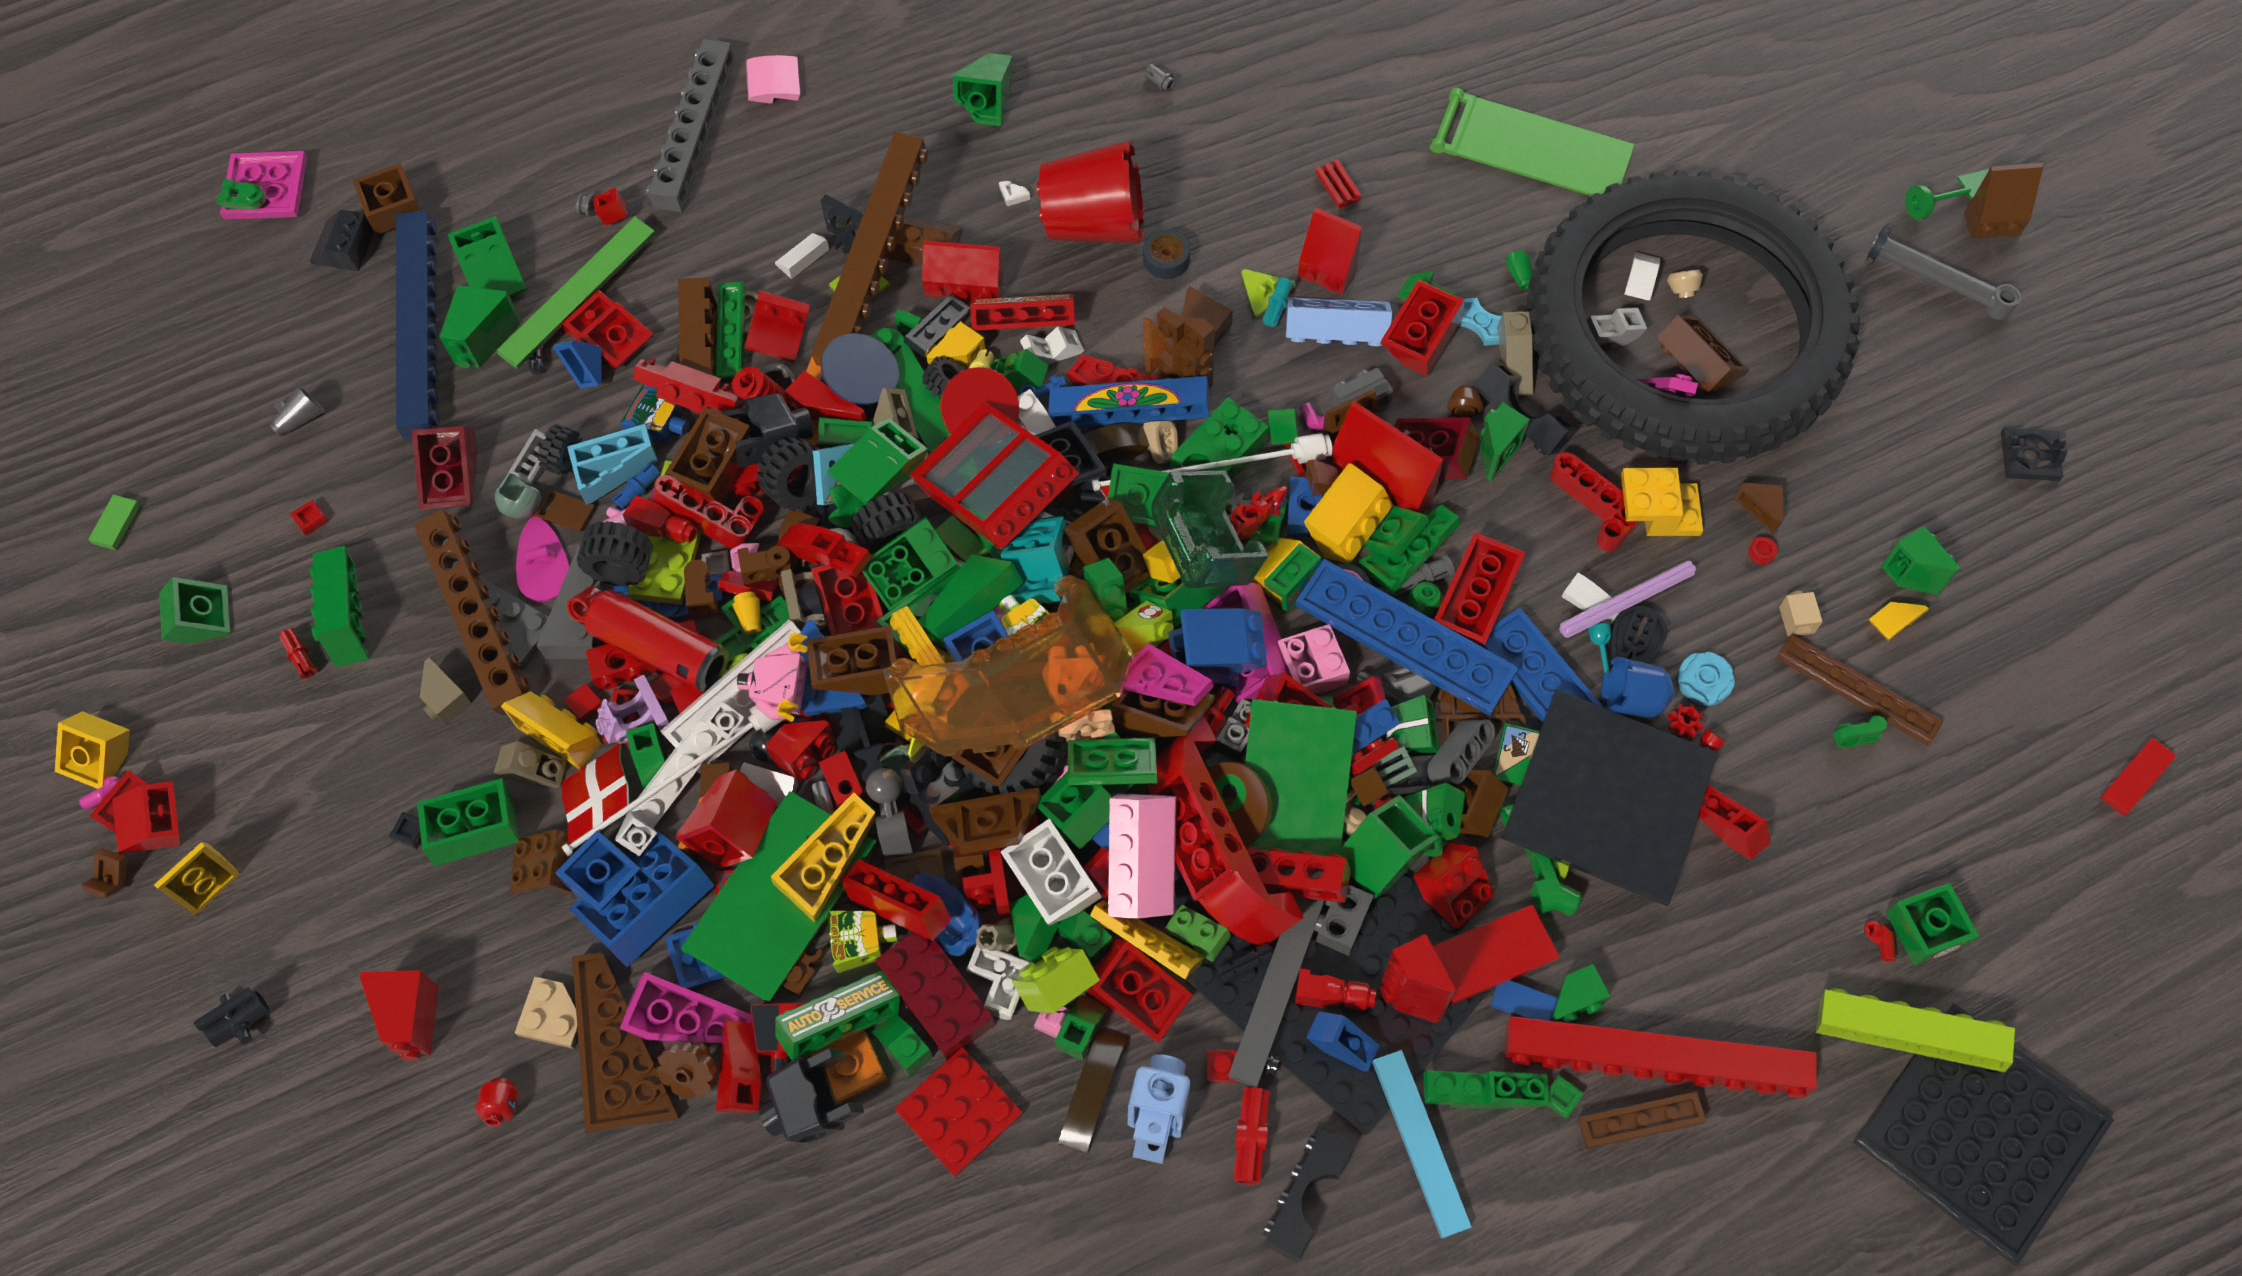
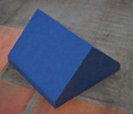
[556,830,640,912]

